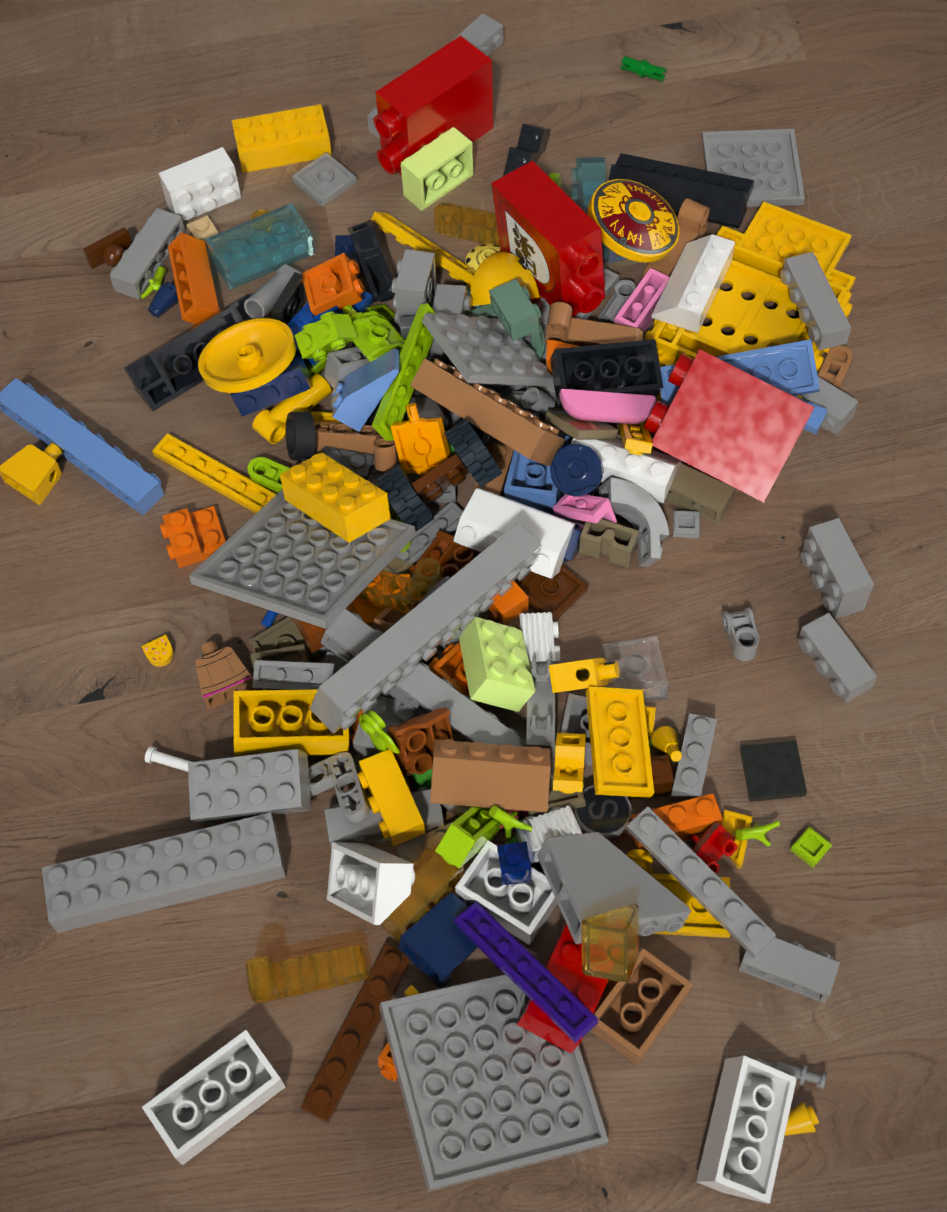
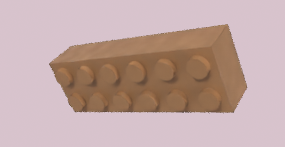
[410,358,566,467]

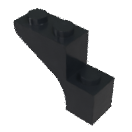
[503,123,551,176]
[348,220,395,302]

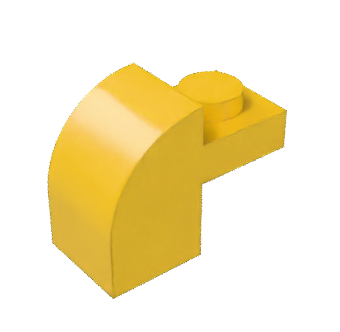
[553,733,586,794]

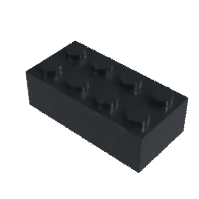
[550,339,663,408]

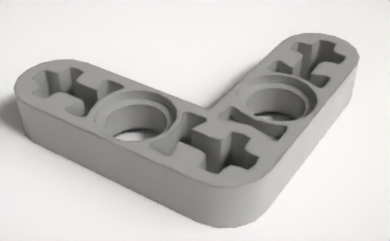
[308,752,370,823]

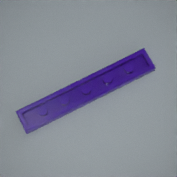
[454,901,598,1043]

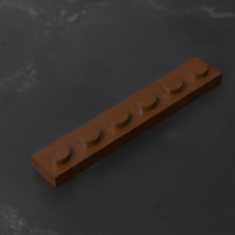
[300,943,411,1124]

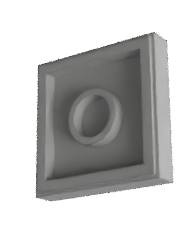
[292,152,357,207]

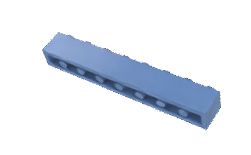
[0,378,164,515]

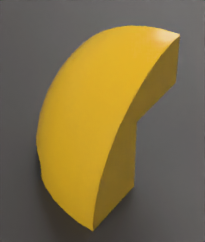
[470,252,539,306]

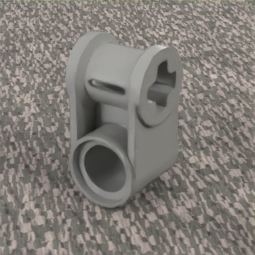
[722,607,759,661]

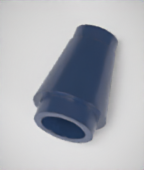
[147,282,179,318]

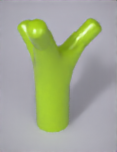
[141,267,166,299]
[489,806,533,838]
[735,820,780,847]

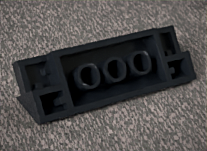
[609,153,754,229]
[123,294,266,411]

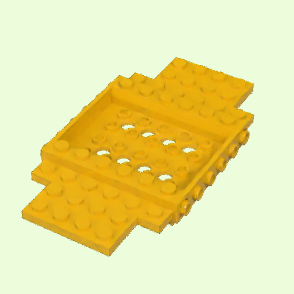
[643,202,856,402]

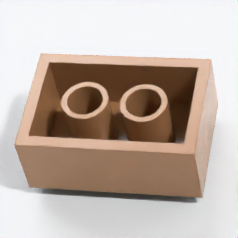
[590,948,693,1066]

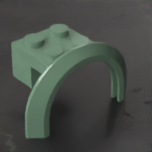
[466,279,545,361]

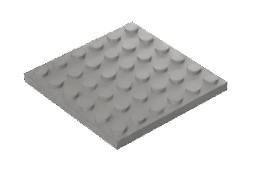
[189,489,416,629]
[379,975,609,1192]

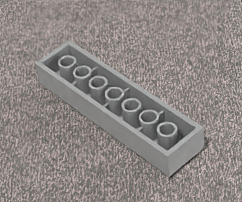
[42,813,286,933]

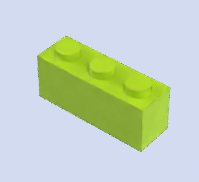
[435,807,509,868]

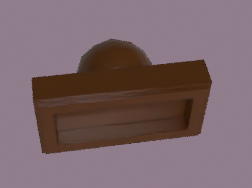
[83,227,132,269]

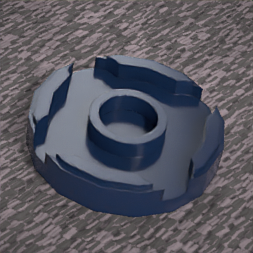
[550,444,604,497]

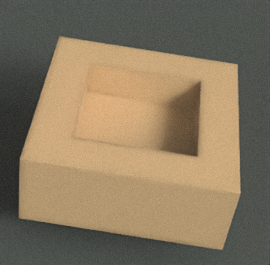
[187,216,219,243]

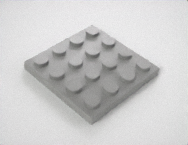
[702,129,805,207]
[422,313,553,387]

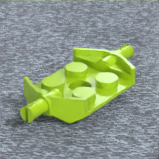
[343,305,405,363]

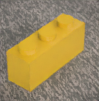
[357,749,425,846]

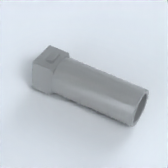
[244,264,302,319]

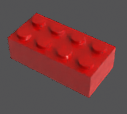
[517,921,627,1054]

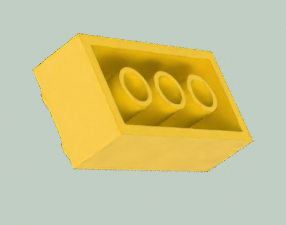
[232,104,332,173]
[280,452,391,543]
[234,689,349,757]

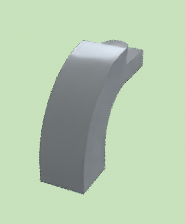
[599,477,669,567]

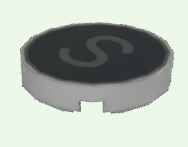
[574,785,631,840]

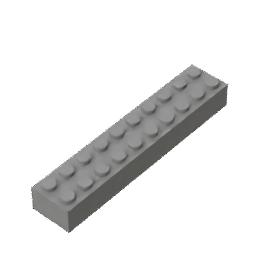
[310,522,542,734]

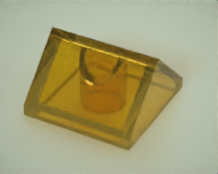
[581,903,639,983]

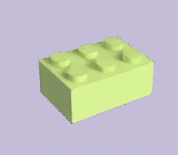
[401,127,473,211]
[459,617,535,712]

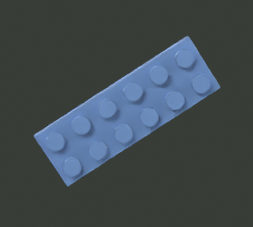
[660,339,820,406]

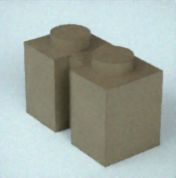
[579,519,639,568]

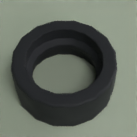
[285,411,316,460]

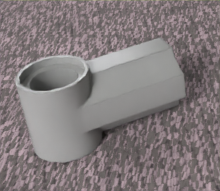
[599,280,636,324]
[504,387,555,418]

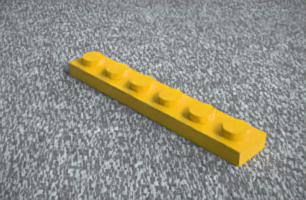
[371,211,476,290]

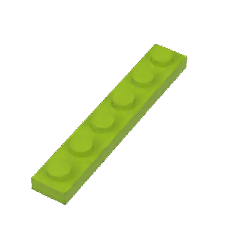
[372,303,436,441]

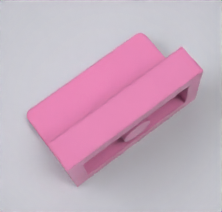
[553,494,617,523]

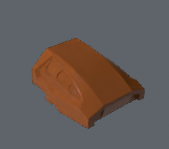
[410,531,480,586]
[386,707,454,777]

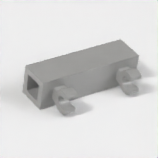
[526,660,555,758]

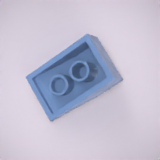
[331,348,399,432]
[504,434,570,515]

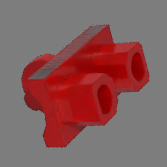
[690,821,738,874]

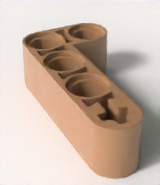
[642,198,710,279]
[545,302,644,346]
[314,422,400,472]

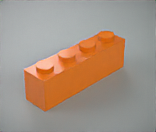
[168,232,219,324]

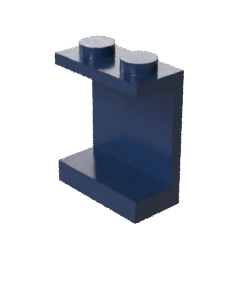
[399,892,478,989]

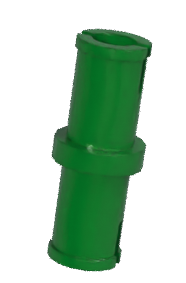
[620,56,667,82]

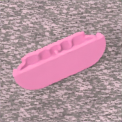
[559,389,656,424]

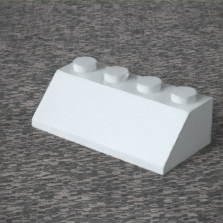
[651,234,735,333]
[571,438,681,503]
[453,488,575,579]
[327,842,415,925]
[696,1056,797,1203]

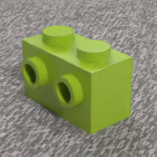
[294,312,357,361]

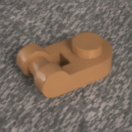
[818,345,853,389]

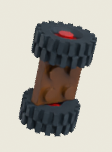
[376,418,502,532]

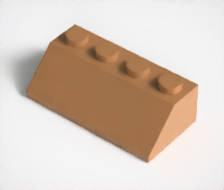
[430,739,551,812]

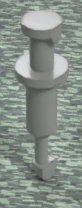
[755,1058,827,1089]

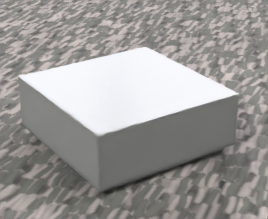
[673,510,700,538]

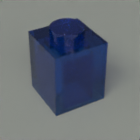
[497,841,531,886]

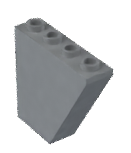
[537,832,691,944]

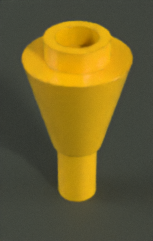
[651,726,682,762]
[784,1102,819,1136]

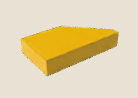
[721,809,753,869]

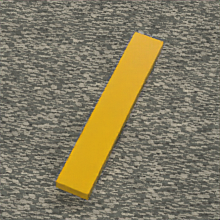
[152,433,277,513]

